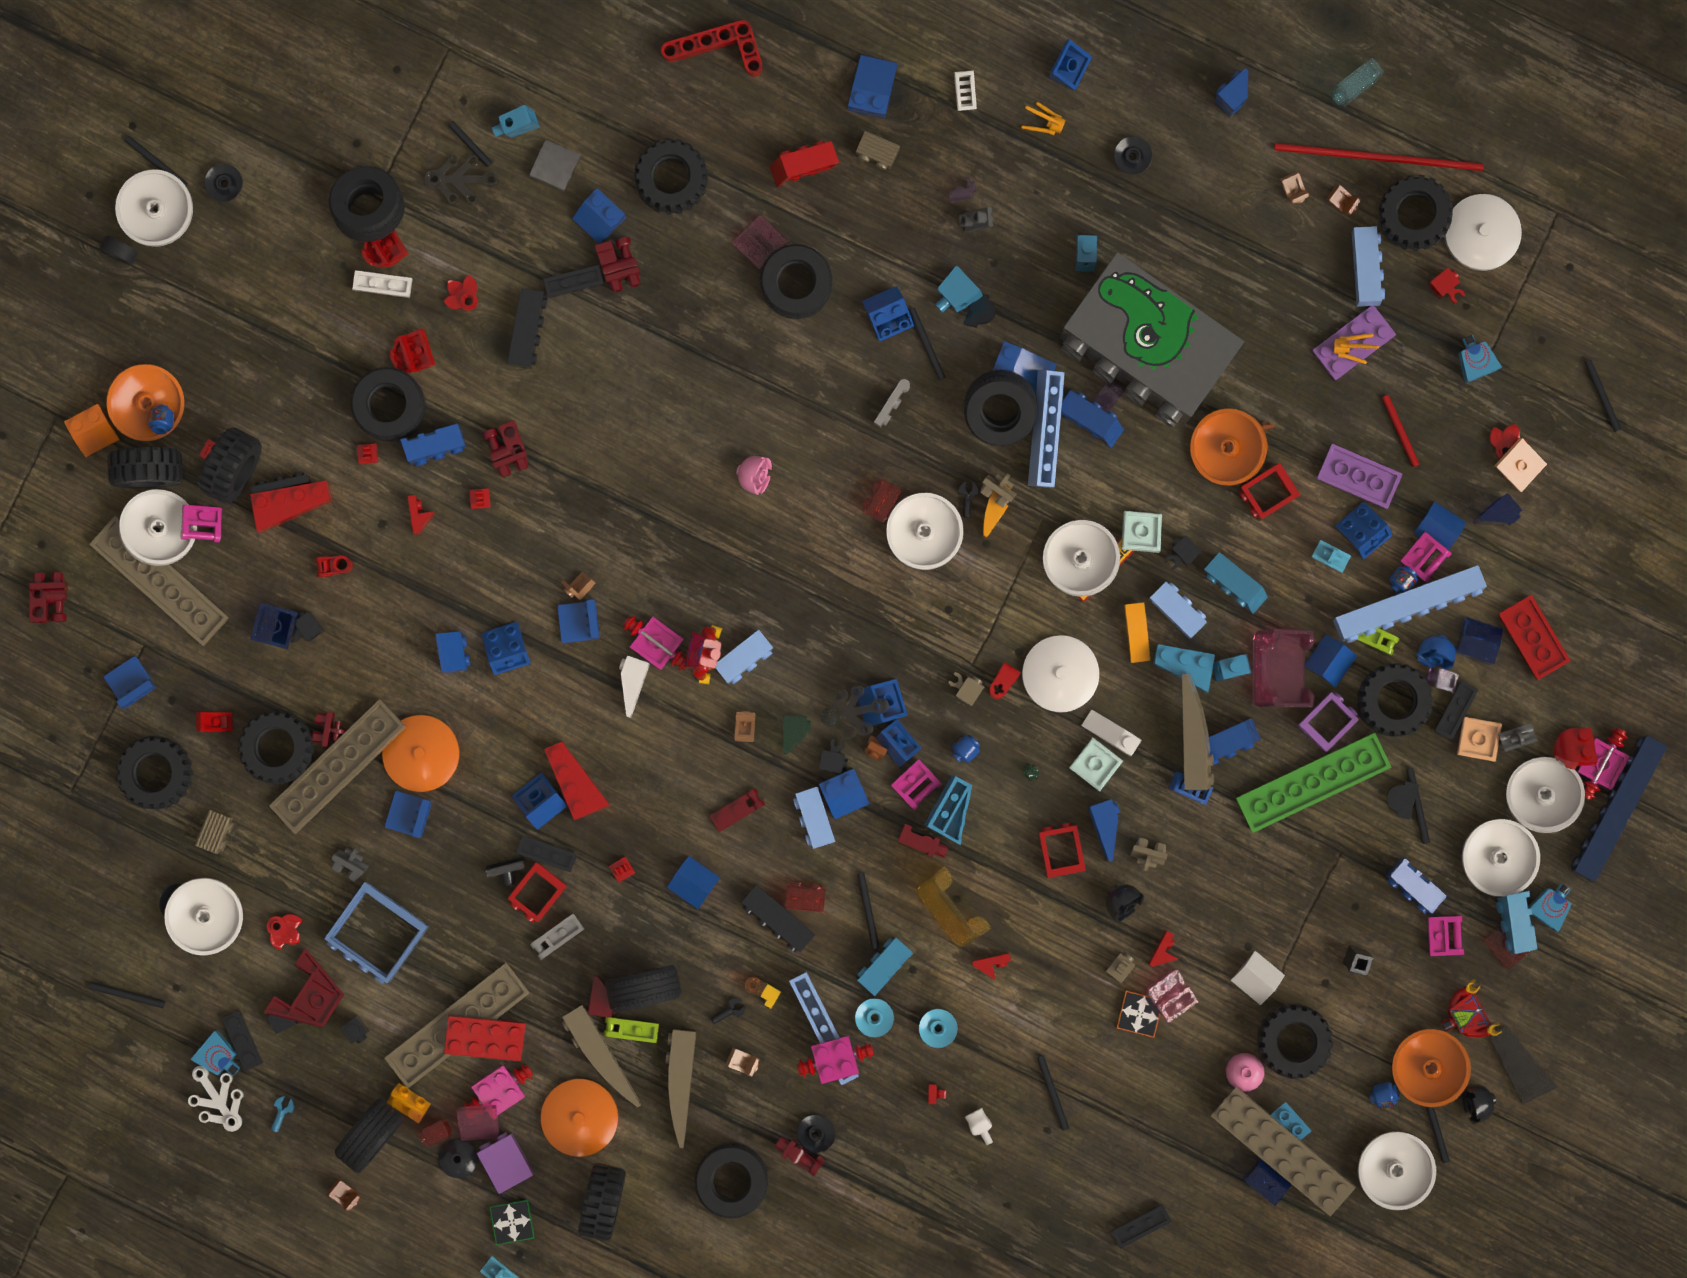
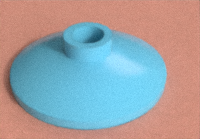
[855,999,894,1037]
[919,1009,958,1048]

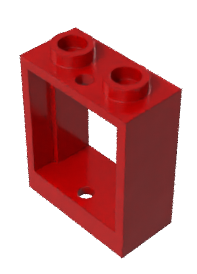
[1239,463,1300,521]
[1038,822,1086,878]
[508,862,568,923]

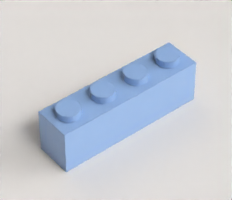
[1352,226,1385,307]

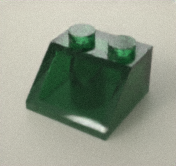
[783,715,811,755]

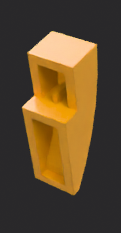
[983,481,1013,538]
[1124,602,1150,663]

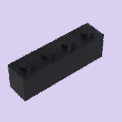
[507,288,548,370]
[742,885,816,952]

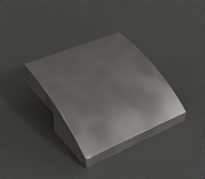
[529,140,581,192]

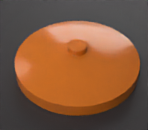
[106,364,184,441]
[1190,409,1267,486]
[382,715,460,792]
[1392,1029,1471,1107]
[541,1079,618,1157]

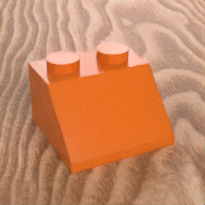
[64,404,120,458]

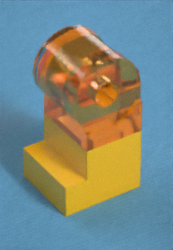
[745,977,781,1009]

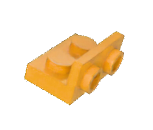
[387,1083,431,1123]

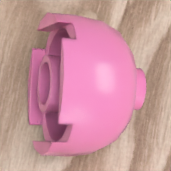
[736,456,772,495]
[1225,1053,1264,1091]

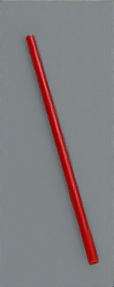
[1274,143,1484,171]

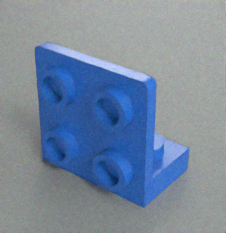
[1336,502,1393,560]
[558,600,600,643]
[482,622,531,675]
[104,656,157,709]
[385,791,433,838]

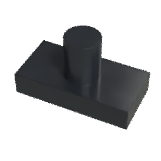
[485,856,525,886]

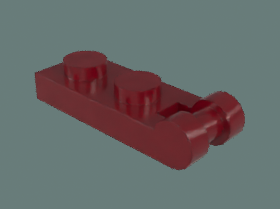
[710,788,765,832]

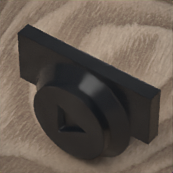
[963,294,996,328]
[1387,781,1419,820]

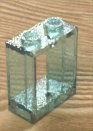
[1332,57,1384,107]

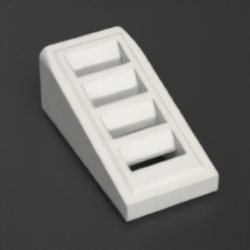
[954,70,977,111]

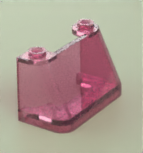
[1253,629,1315,708]

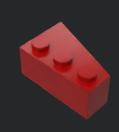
[769,141,839,188]

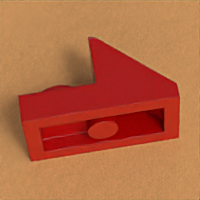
[408,495,435,535]
[196,712,232,732]
[1148,931,1178,967]
[971,953,1011,980]

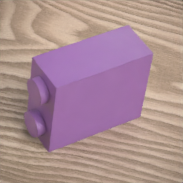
[477,1132,534,1194]

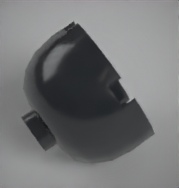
[1106,884,1144,922]
[1461,1084,1496,1124]

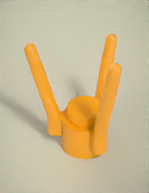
[1021,102,1066,135]
[1334,333,1379,364]

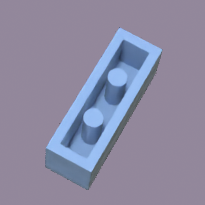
[1149,582,1207,639]
[716,630,773,684]
[793,787,835,849]

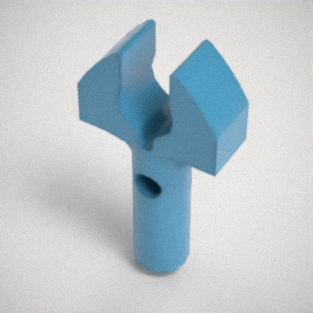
[271,1096,295,1132]

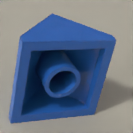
[1049,39,1092,91]
[1413,501,1466,550]
[1304,634,1357,688]
[875,720,922,767]
[667,856,720,909]

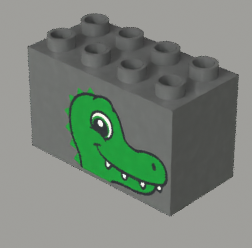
[1060,252,1245,428]

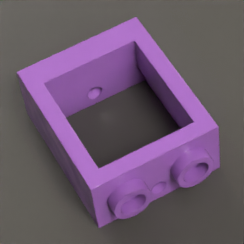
[1297,692,1359,752]

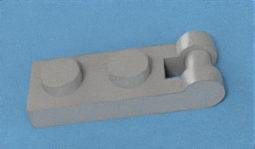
[874,379,910,428]
[530,913,585,960]

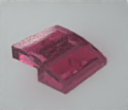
[733,215,788,269]
[1145,968,1198,1023]
[457,1105,500,1141]

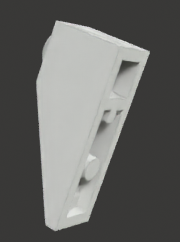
[619,656,650,718]
[1081,710,1141,757]

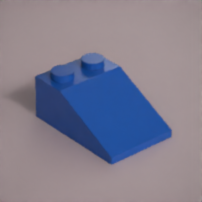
[848,55,898,119]
[993,341,1057,394]
[1088,799,1120,862]

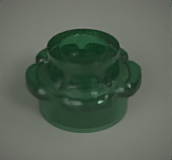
[1022,763,1039,781]

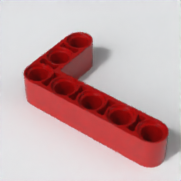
[661,20,762,77]

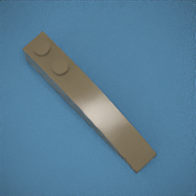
[1182,673,1214,790]
[562,1004,642,1107]
[666,1029,697,1148]

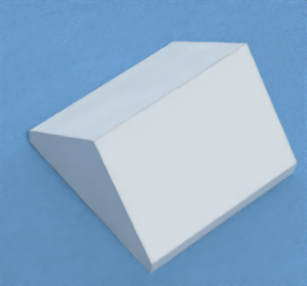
[1231,951,1285,1005]

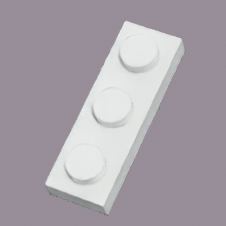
[352,270,413,298]

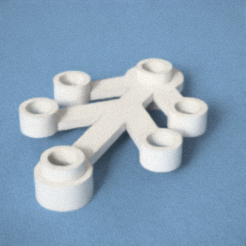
[188,1066,244,1132]

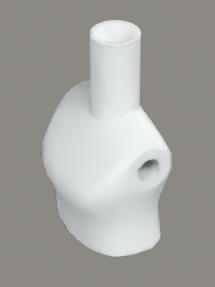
[965,1108,993,1145]

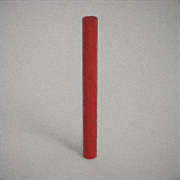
[1382,395,1420,467]

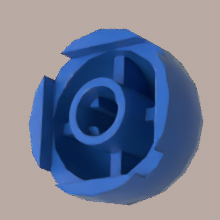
[1416,635,1456,670]

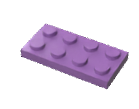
[1312,306,1396,381]
[1317,444,1402,510]

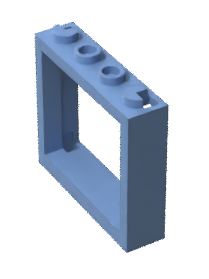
[325,882,429,984]

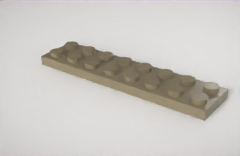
[89,516,229,646]
[269,699,406,834]
[384,962,530,1088]
[1211,1086,1356,1217]

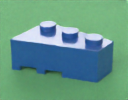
[1061,390,1124,448]

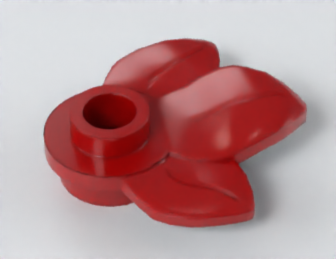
[444,275,478,311]
[1490,424,1527,459]
[266,914,302,950]

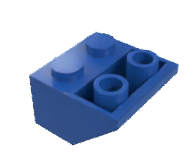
[1214,68,1248,118]
[862,286,914,342]

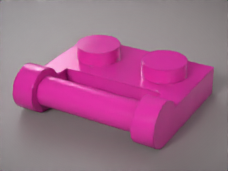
[180,505,222,542]
[1401,531,1452,583]
[891,759,942,811]
[1427,916,1464,956]

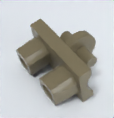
[980,473,1017,508]
[1130,838,1168,872]

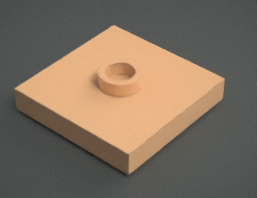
[1494,438,1547,492]
[1457,717,1502,762]

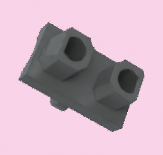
[959,207,993,232]
[1498,723,1538,752]
[331,847,369,881]

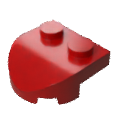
[361,230,409,268]
[390,329,436,373]
[1553,728,1598,769]

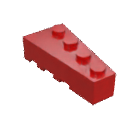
[250,481,332,534]
[544,742,611,820]

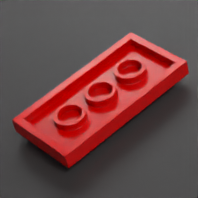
[1498,595,1571,680]
[444,1015,526,1061]

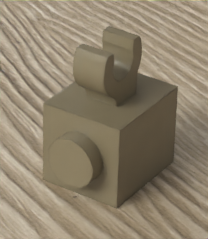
[948,672,984,707]
[1105,952,1135,983]

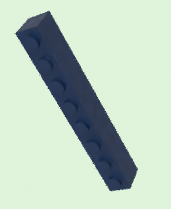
[1571,735,1668,882]

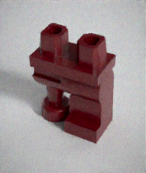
[595,237,641,293]
[482,420,529,478]
[29,572,68,623]
[898,824,949,858]
[774,1136,825,1176]

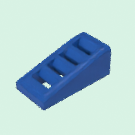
[1169,772,1214,805]

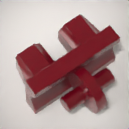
[312,712,345,747]

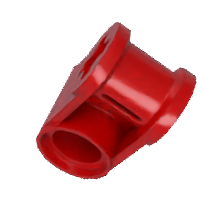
[314,555,353,578]
[989,662,1021,699]

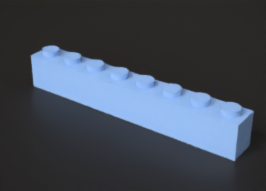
[1333,565,1487,643]

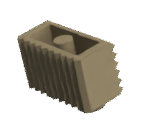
[856,131,900,170]
[195,810,234,854]

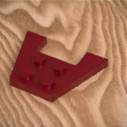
[264,948,344,1028]

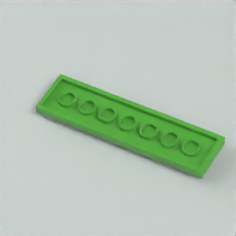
[1235,733,1392,833]

